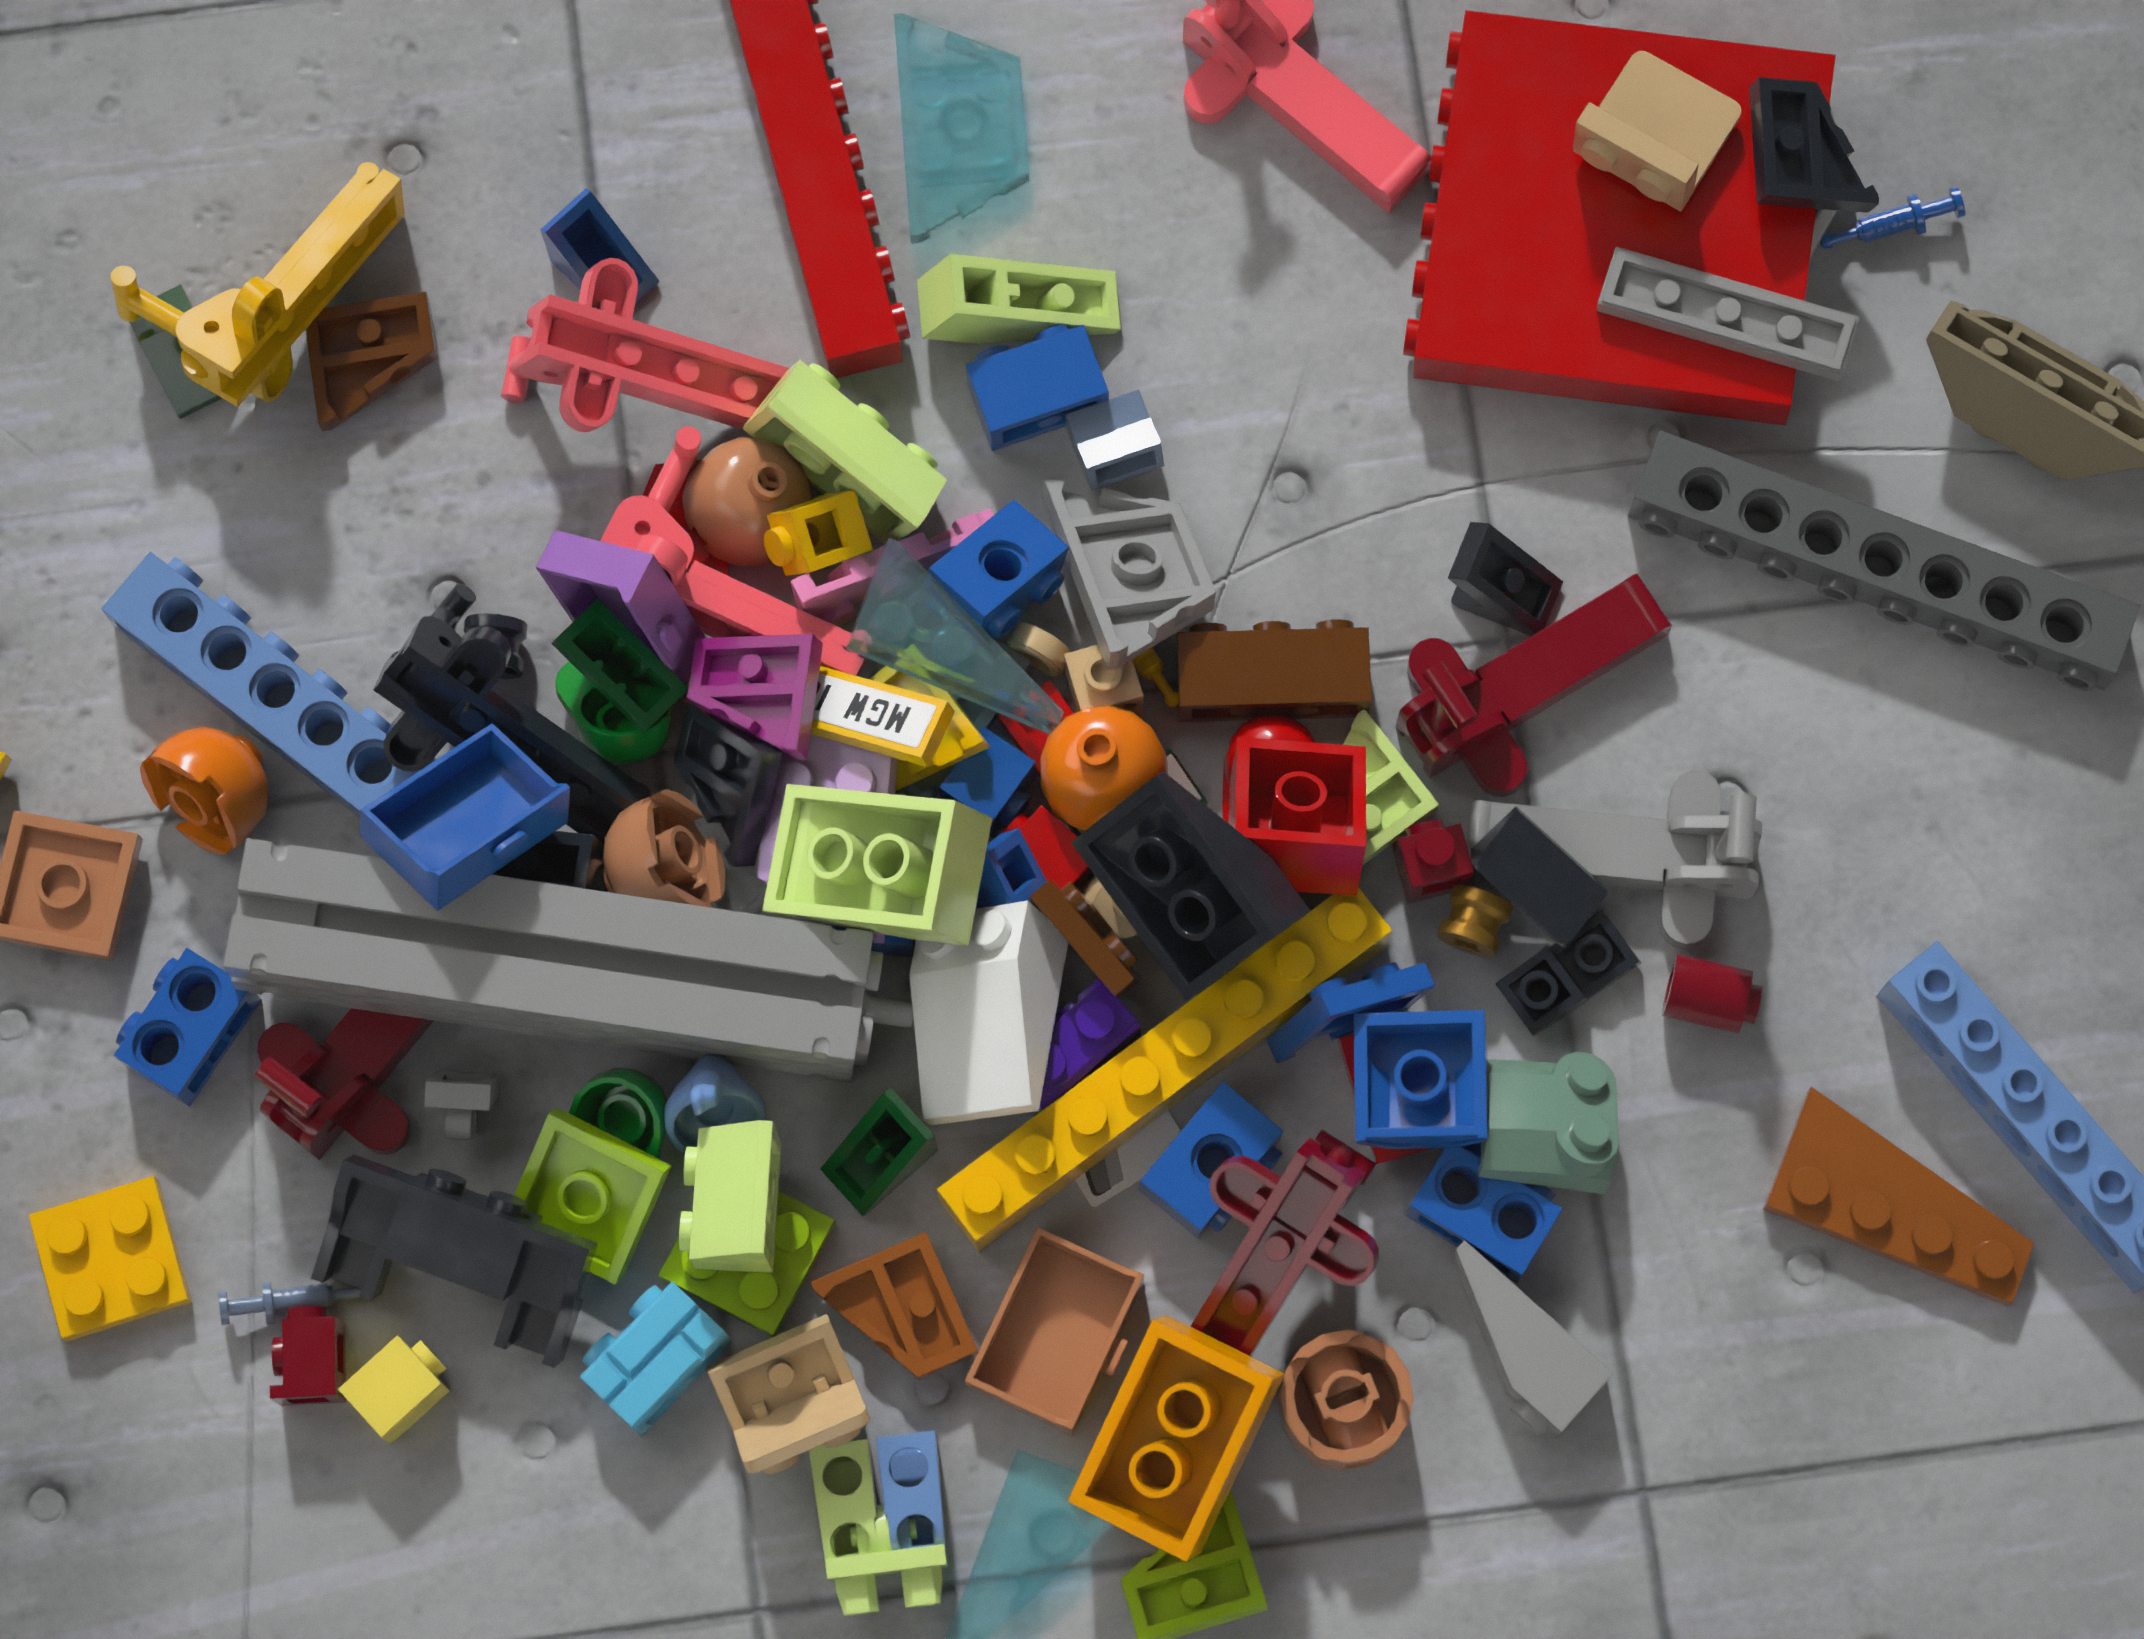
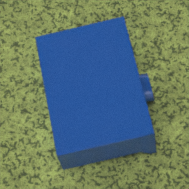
[360,723,570,911]

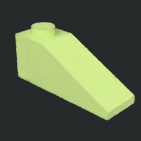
[917,254,1121,344]

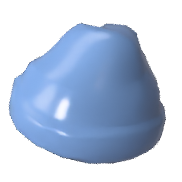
[664,1054,766,1153]

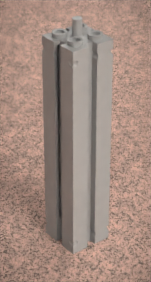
[223,838,913,1082]

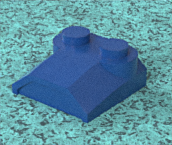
[1354,1010,1488,1149]

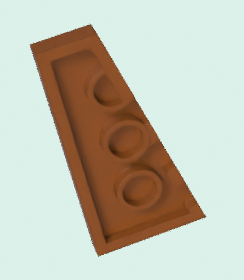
[1763,1086,2034,1307]

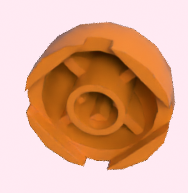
[1040,705,1168,832]
[140,726,270,855]

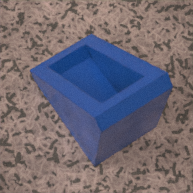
[540,189,660,304]

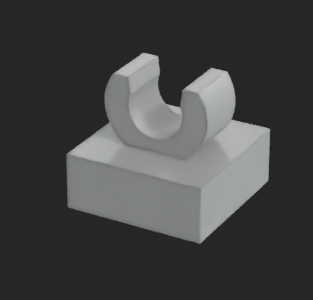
[425,1071,500,1139]

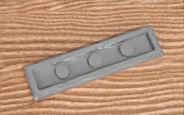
[1596,247,1860,382]

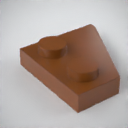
[811,1232,978,1380]

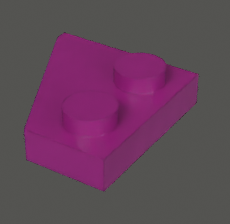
[687,634,823,759]

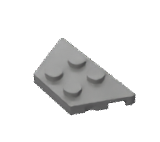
[1042,478,1216,670]

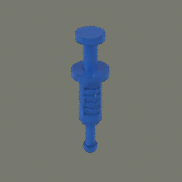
[1820,186,1966,249]

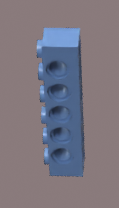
[101,551,437,818]
[1876,940,2144,1294]

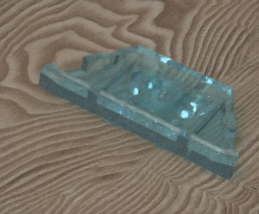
[894,13,1029,244]

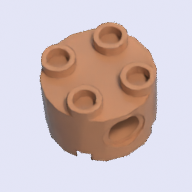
[1278,1329,1414,1471]

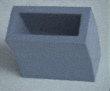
[1065,389,1165,491]

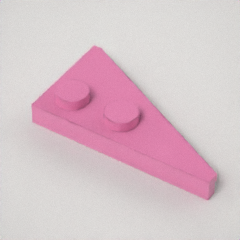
[791,509,994,627]

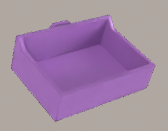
[536,530,706,685]

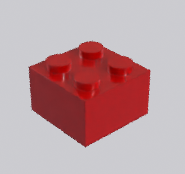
[1229,737,1366,896]

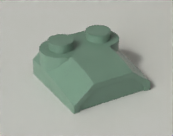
[1478,1052,1619,1194]

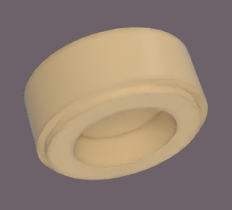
[1007,622,1072,676]

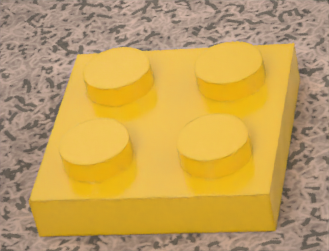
[28,1176,192,1342]

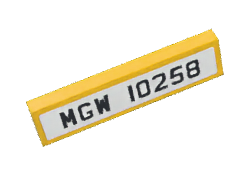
[811,666,955,767]

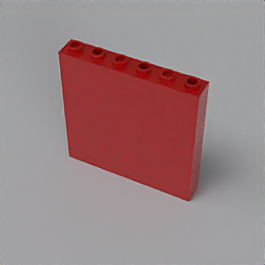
[1403,10,1836,426]

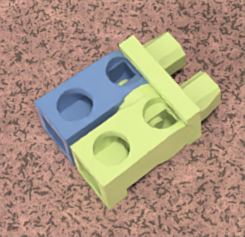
[809,1430,949,1616]

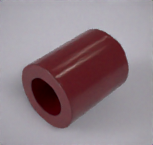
[1662,953,1763,1034]

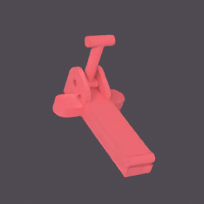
[1183,0,1431,214]
[501,258,790,432]
[600,426,870,676]

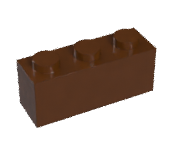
[1177,619,1372,722]

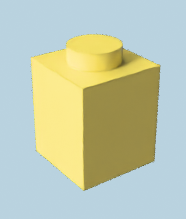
[338,1335,450,1444]

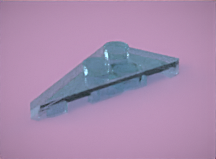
[846,538,1064,734]
[946,1449,1111,1639]

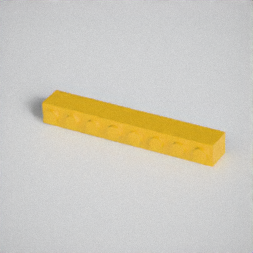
[937,887,1392,1252]

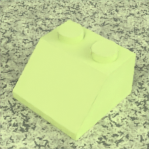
[679,1120,782,1273]

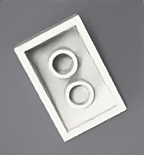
[909,901,1068,1126]

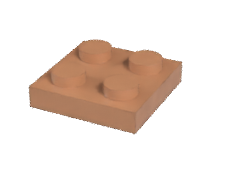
[0,810,143,962]

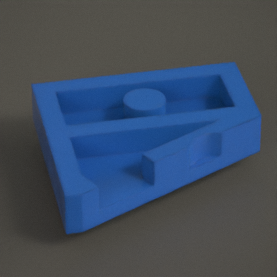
[1267,962,1435,1063]

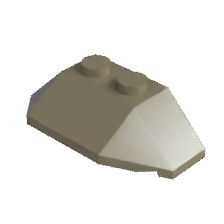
[1926,300,2144,480]

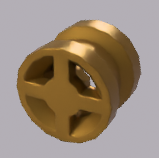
[1436,885,1514,958]

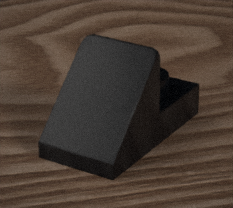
[1447,522,1564,636]

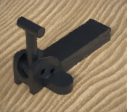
[373,584,652,843]

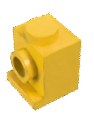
[764,489,873,576]

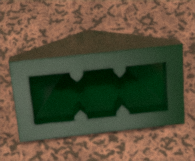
[552,599,689,734]

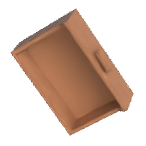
[965,1227,1144,1436]

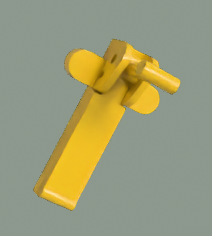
[110,162,405,407]

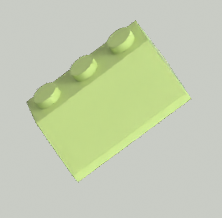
[742,360,947,545]

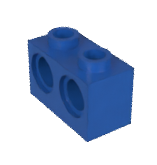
[113,948,262,1107]
[1406,1143,1563,1284]

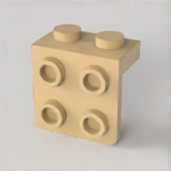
[1573,51,1741,212]
[706,1314,871,1474]

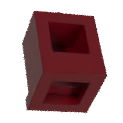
[1391,820,1474,904]
[270,1306,347,1406]

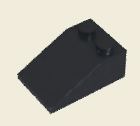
[1071,771,1310,1001]

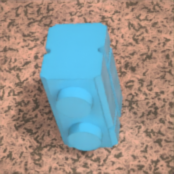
[579,1281,732,1437]

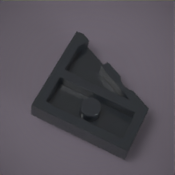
[674,702,783,867]

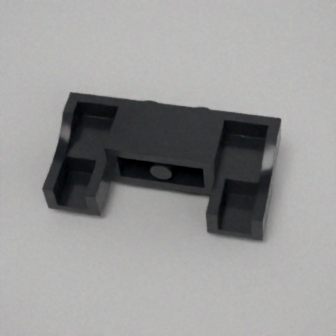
[311,1154,598,1368]

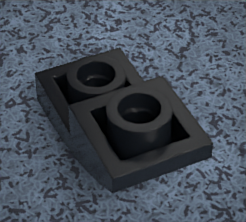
[1495,910,1642,1036]

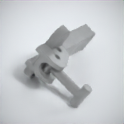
[1466,770,1762,949]

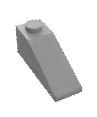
[1451,1240,1614,1439]

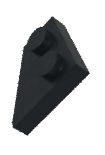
[1749,77,1879,213]

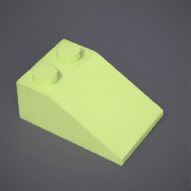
[762,784,992,946]

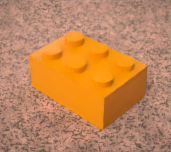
[1067,1315,1285,1562]

